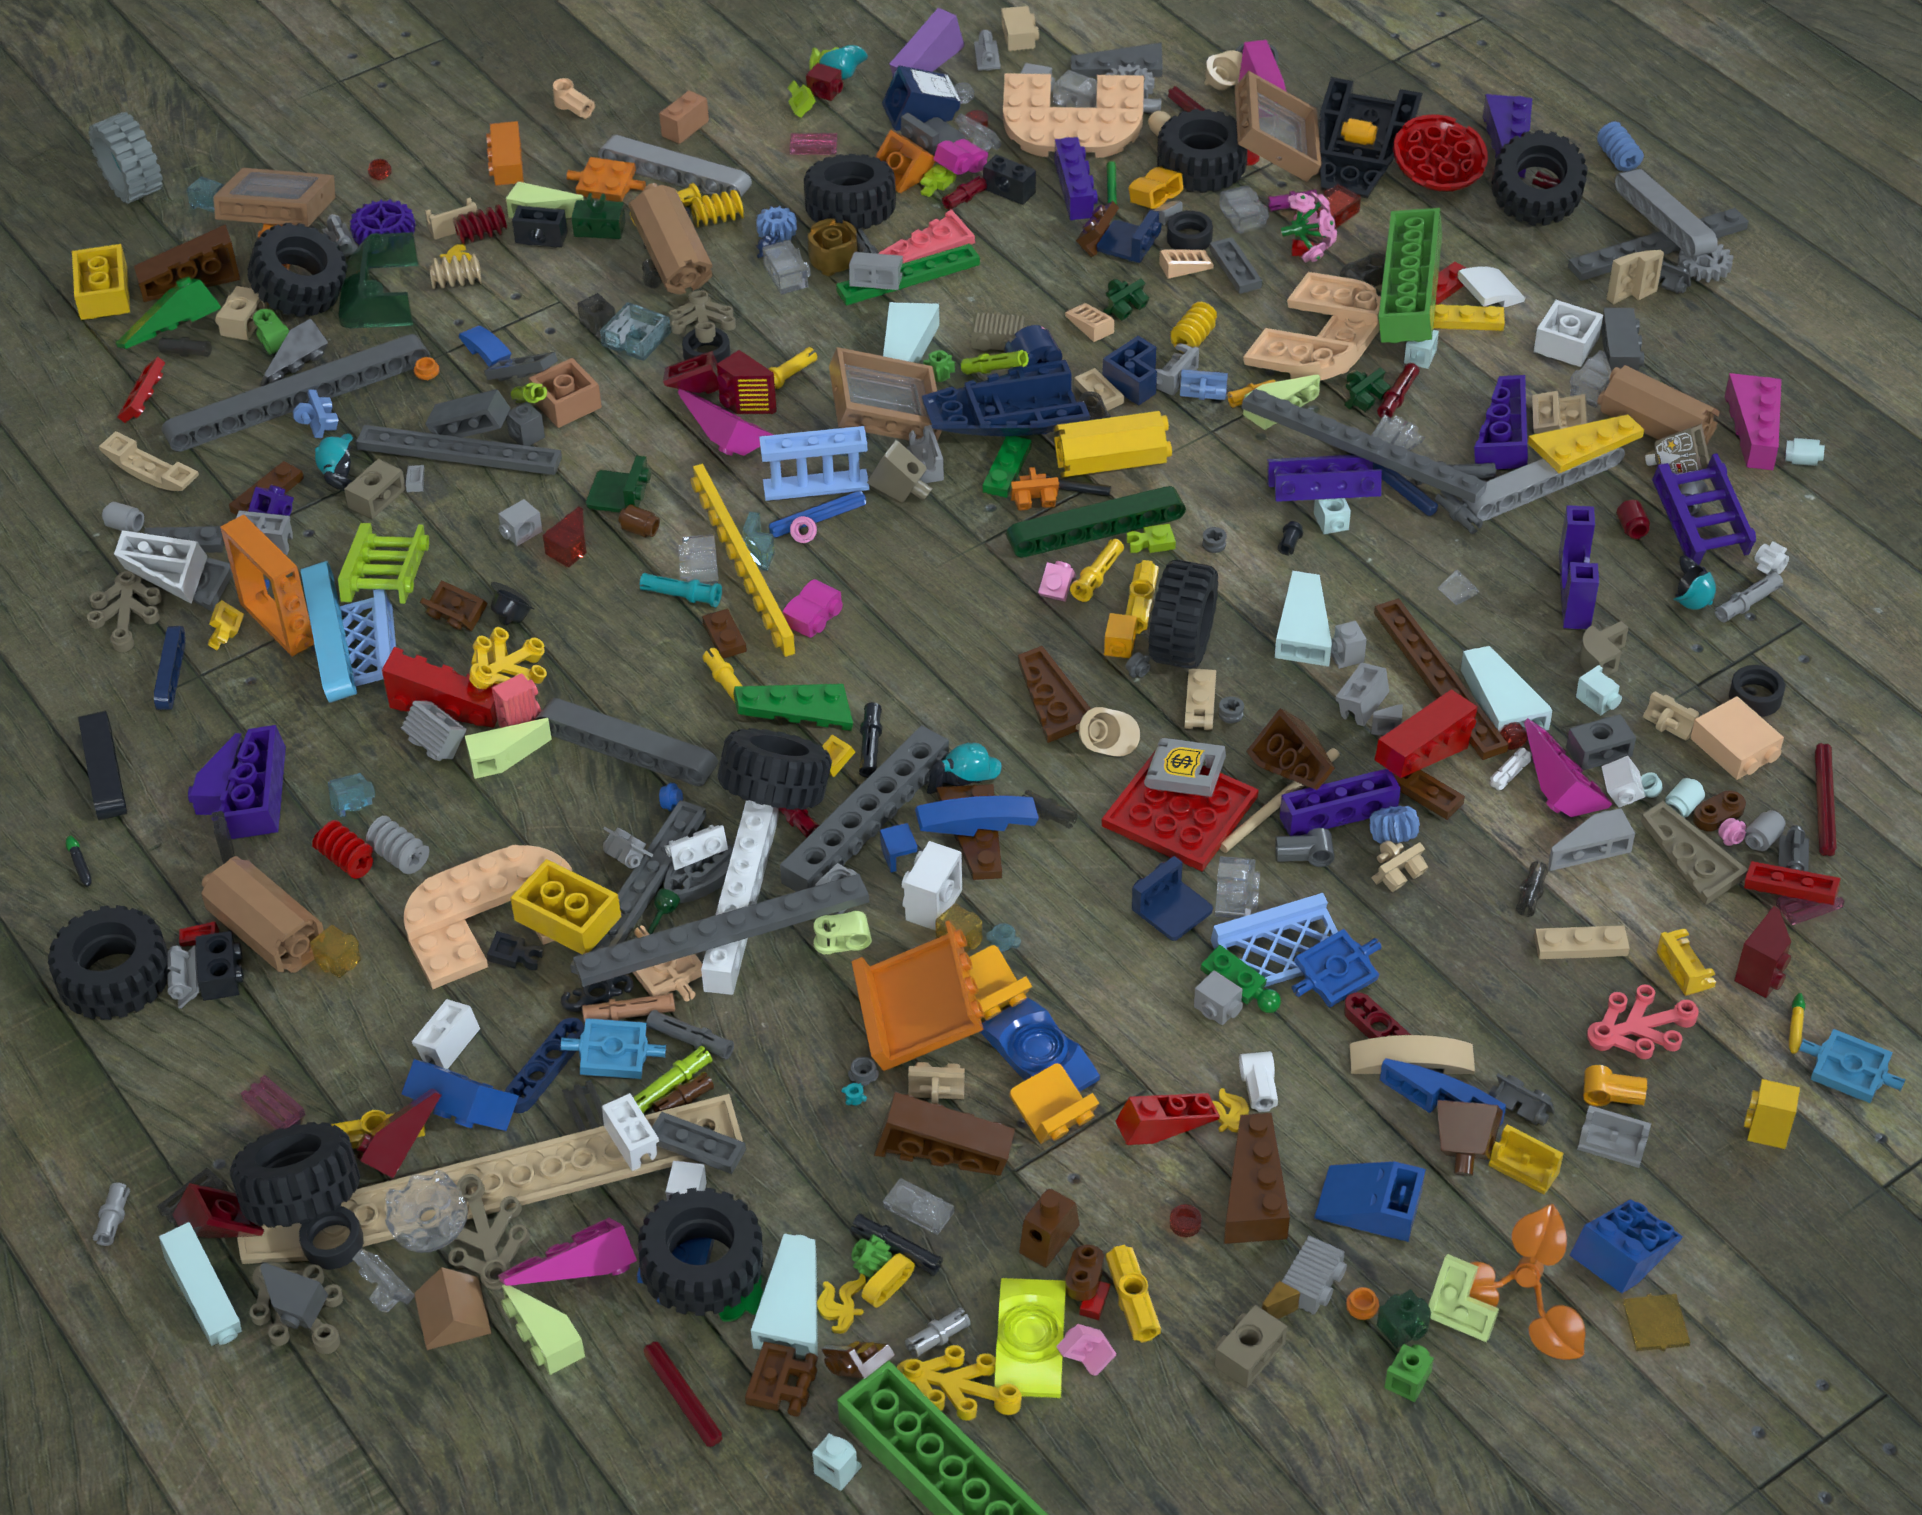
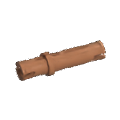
[582,993,675,1024]

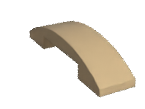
[99,431,199,491]
[1349,1035,1475,1074]

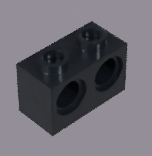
[195,931,244,1001]

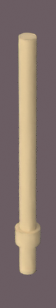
[1220,748,1340,853]

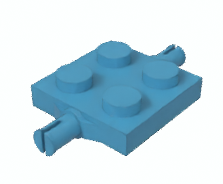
[561,1018,666,1079]
[1799,1029,1906,1103]

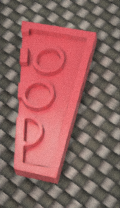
[878,209,975,264]

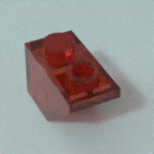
[543,506,587,568]

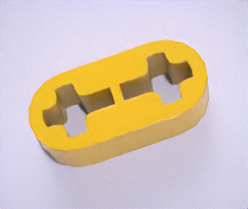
[862,1253,915,1308]

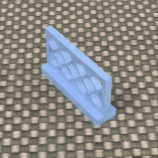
[340,589,396,686]
[1210,893,1338,987]

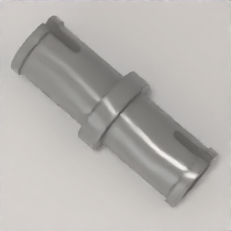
[93,1183,130,1246]
[905,1307,970,1358]

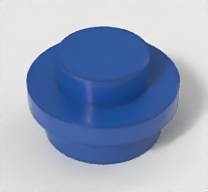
[659,783,683,812]

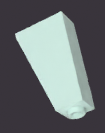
[883,302,940,363]
[1275,571,1332,666]
[1461,646,1552,739]
[159,1222,242,1346]
[751,1234,818,1359]

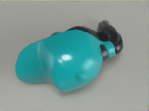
[315,434,353,491]
[1673,556,1716,610]
[926,743,1002,794]

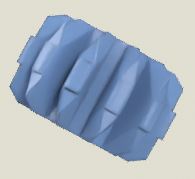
[756,206,797,244]
[1369,805,1420,844]

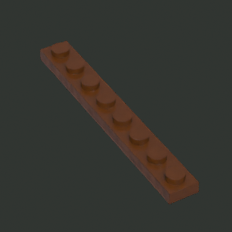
[1374,598,1508,760]

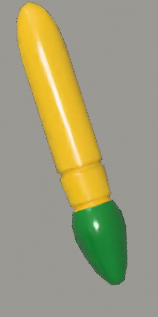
[1789,993,1806,1054]

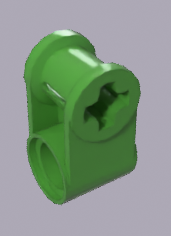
[253,309,289,355]

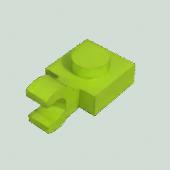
[788,80,816,118]
[920,164,956,197]

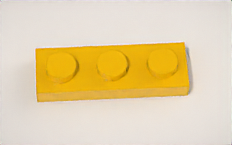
[1433,304,1505,331]

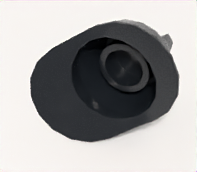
[491,582,535,626]

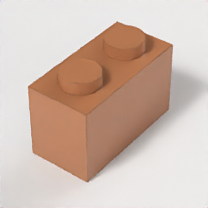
[659,91,709,144]

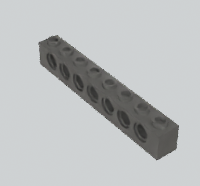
[780,725,949,892]

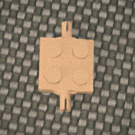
[633,926,702,1001]

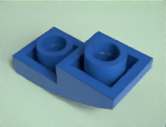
[458,325,512,367]

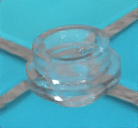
[954,83,975,104]

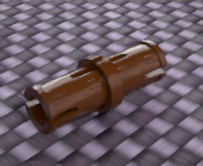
[652,1072,714,1113]

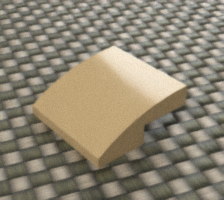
[1607,250,1664,304]
[1532,391,1588,434]

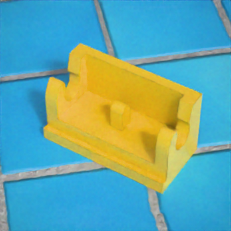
[1657,929,1716,996]
[1488,1124,1564,1195]

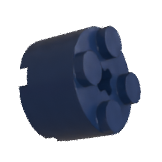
[1004,325,1063,368]

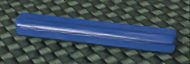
[769,491,866,538]

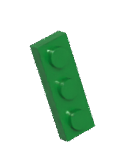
[983,436,1032,498]

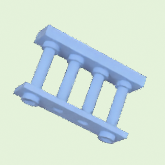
[759,426,869,501]

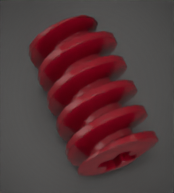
[453,204,507,245]

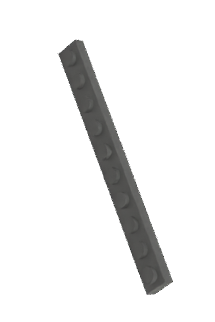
[1242,389,1487,503]
[573,874,869,987]

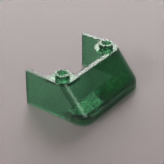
[338,232,419,328]

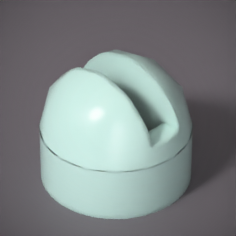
[1641,772,1663,798]

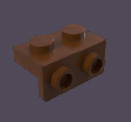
[1076,201,1119,257]
[420,580,488,631]

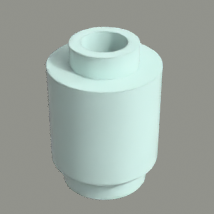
[1785,438,1824,466]
[1665,778,1705,818]

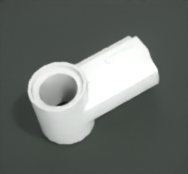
[1239,1051,1278,1112]

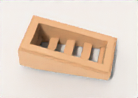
[1159,250,1214,279]
[1065,303,1114,342]

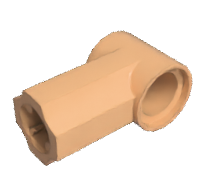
[553,78,595,119]

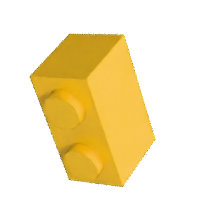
[1744,1079,1800,1149]

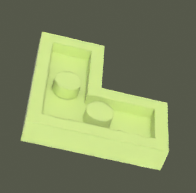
[1425,1254,1499,1342]

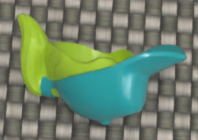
[809,45,868,80]

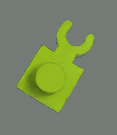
[1126,524,1176,553]

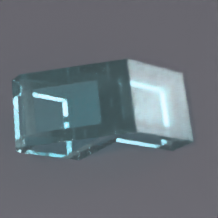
[742,512,775,571]

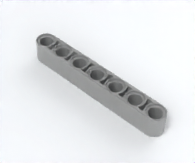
[598,135,752,198]
[1615,169,1718,257]
[1462,447,1625,521]

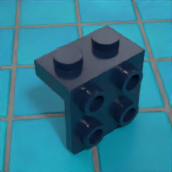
[1097,210,1162,263]
[1132,856,1213,941]

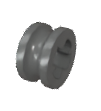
[1202,527,1227,553]
[1219,697,1244,723]

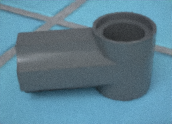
[1275,828,1335,867]

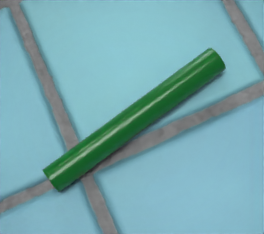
[1106,161,1117,205]

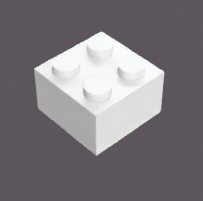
[1534,300,1603,367]
[902,841,962,931]

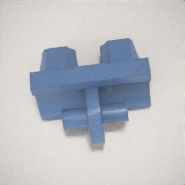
[1180,370,1228,400]
[293,389,338,438]

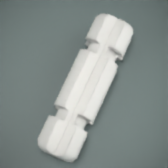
[1490,748,1532,790]

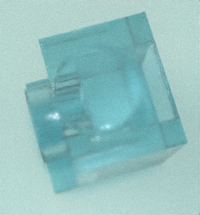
[186,176,224,213]
[328,773,375,818]

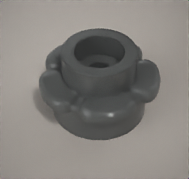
[1125,652,1151,678]
[848,1057,879,1086]

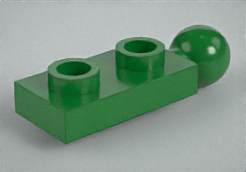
[1200,945,1281,1013]

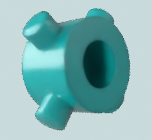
[842,1083,867,1106]

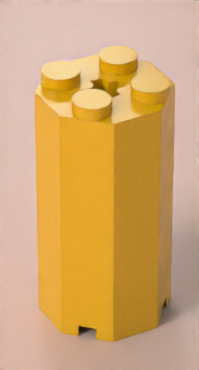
[1054,411,1172,478]

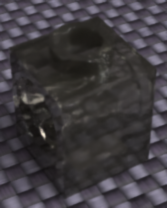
[577,293,616,337]

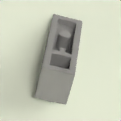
[1548,808,1635,871]

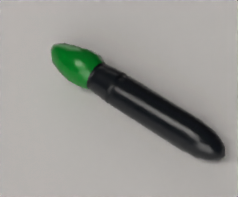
[65,836,92,887]

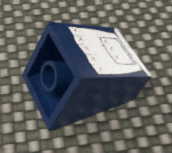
[882,65,961,131]

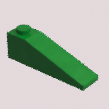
[116,277,221,349]

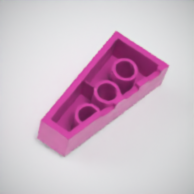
[1725,373,1781,470]

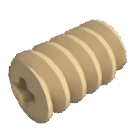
[430,253,482,289]

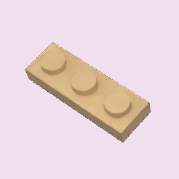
[1534,925,1630,959]

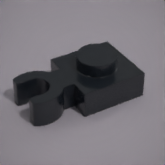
[487,931,543,970]

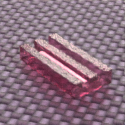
[789,133,838,154]
[1776,894,1845,925]
[240,1075,305,1129]

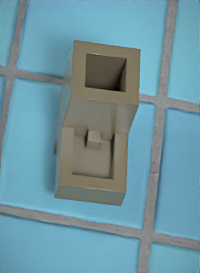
[1579,621,1629,676]

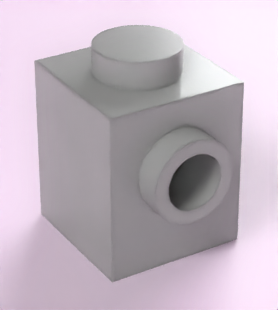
[1194,970,1243,1025]

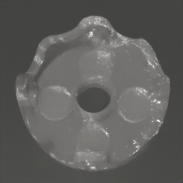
[385,1170,468,1253]

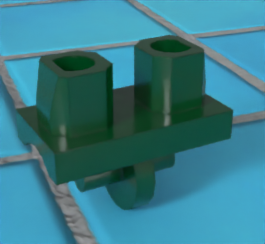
[1103,278,1150,321]
[1344,367,1391,412]

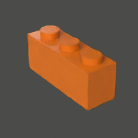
[486,121,524,185]

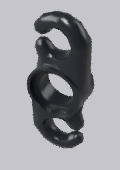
[561,974,634,1012]

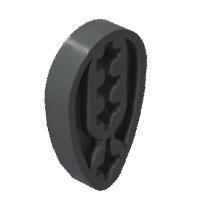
[664,844,733,904]

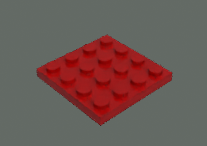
[1101,750,1259,872]

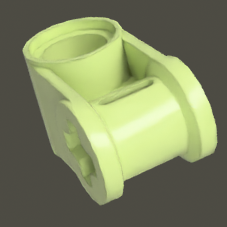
[814,911,872,954]

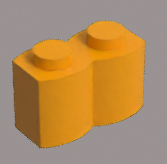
[1128,167,1184,209]

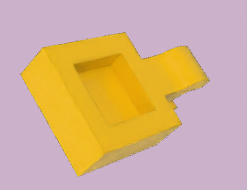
[208,600,244,650]

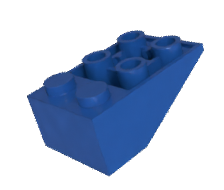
[1314,1161,1426,1242]
[1570,1199,1683,1294]

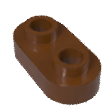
[1693,791,1746,831]
[1065,1245,1104,1301]

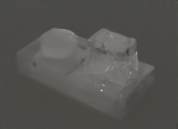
[955,113,1002,152]
[883,1178,954,1235]
[352,1249,415,1313]

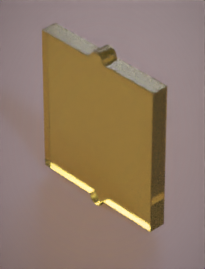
[1622,1294,1691,1352]

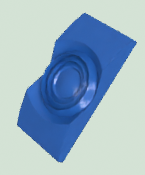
[980,997,1100,1092]

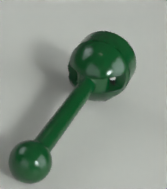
[648,889,680,934]

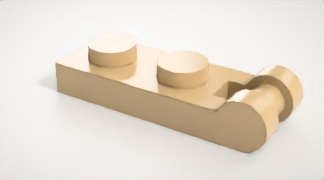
[1184,669,1216,731]

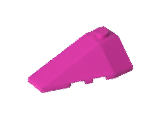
[1235,40,1286,119]
[677,389,774,456]
[1524,718,1612,817]
[498,1218,637,1286]

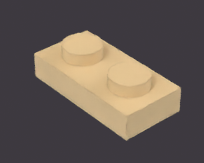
[1074,368,1124,413]

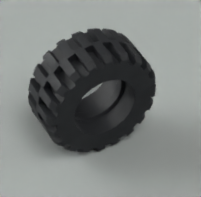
[1157,109,1248,193]
[1492,130,1588,226]
[804,154,896,230]
[247,223,347,317]
[1148,559,1219,669]
[717,728,832,810]
[48,905,171,1020]
[230,1122,360,1228]
[638,1187,763,1316]

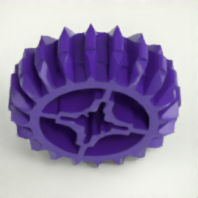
[350,199,416,253]

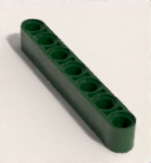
[1006,486,1186,558]

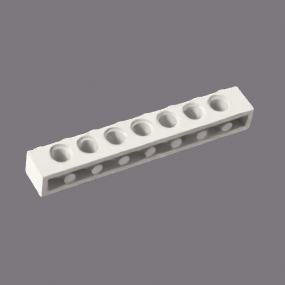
[701,800,779,995]

